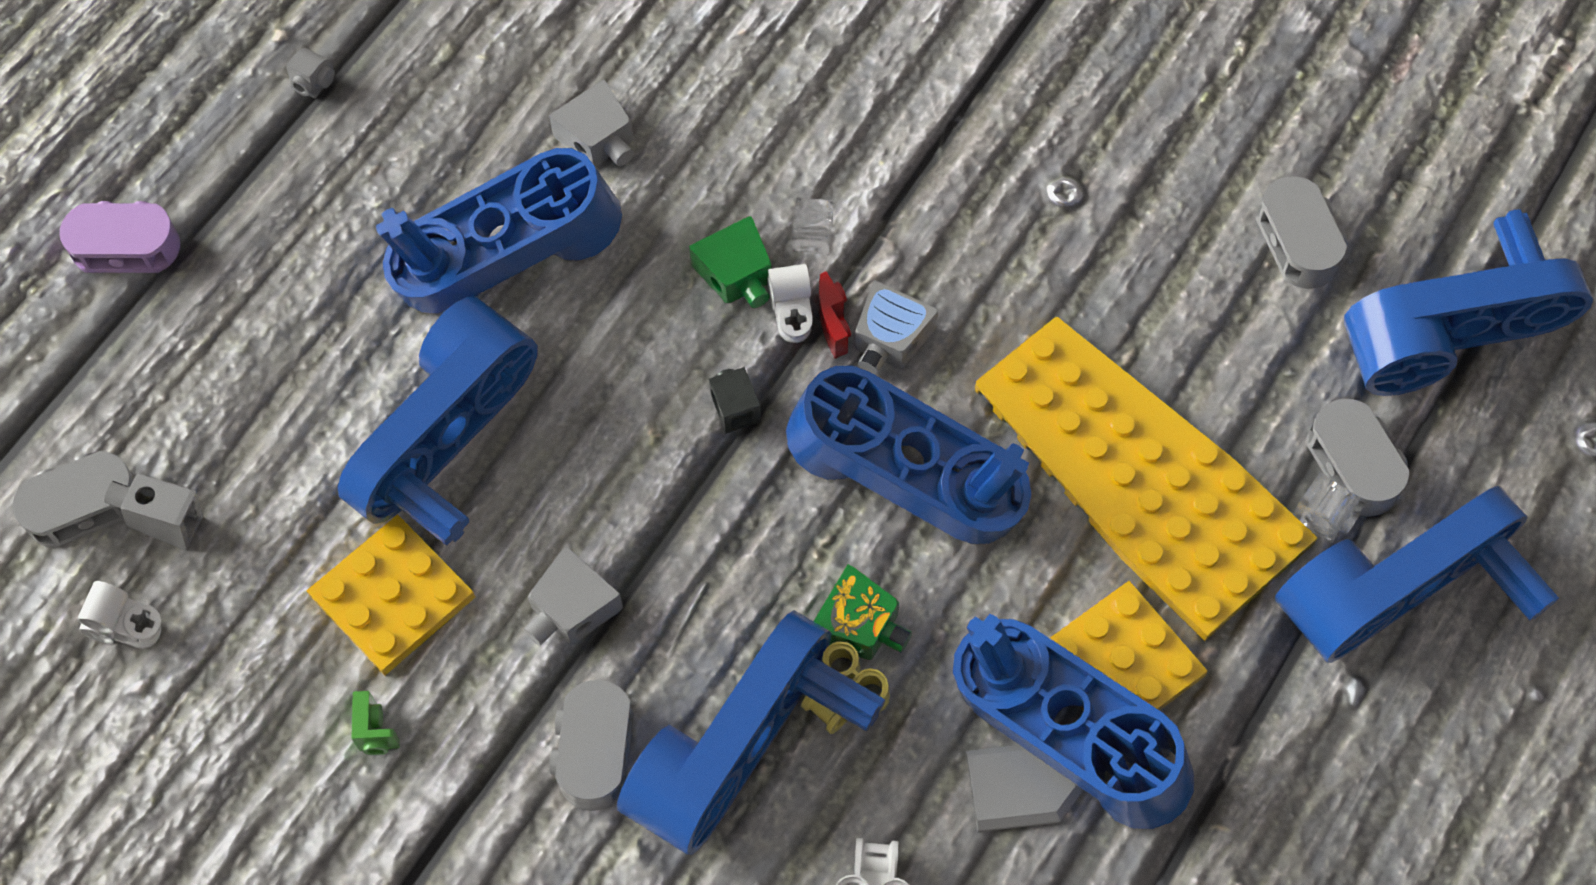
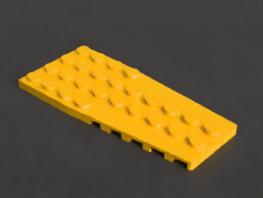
[975,317,1318,641]

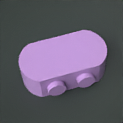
[60,201,180,273]

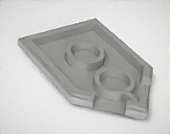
[966,745,1085,832]

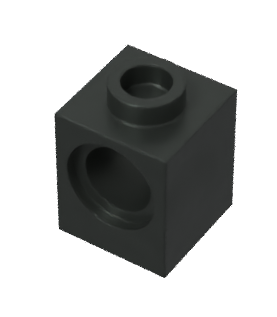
[709,367,761,434]

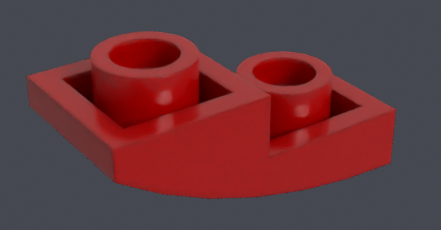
[819,271,851,359]

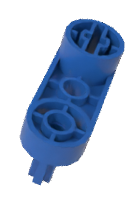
[376,148,622,313]
[1344,209,1593,396]
[338,297,538,546]
[786,366,1032,544]
[1275,486,1559,663]
[617,610,885,856]
[953,614,1194,829]

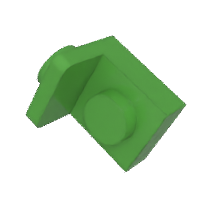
[351,691,400,755]

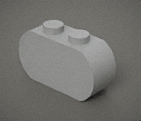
[1256,176,1347,289]
[1307,399,1409,517]
[13,451,135,548]
[549,680,634,811]

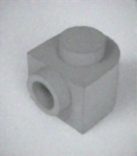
[286,48,334,98]

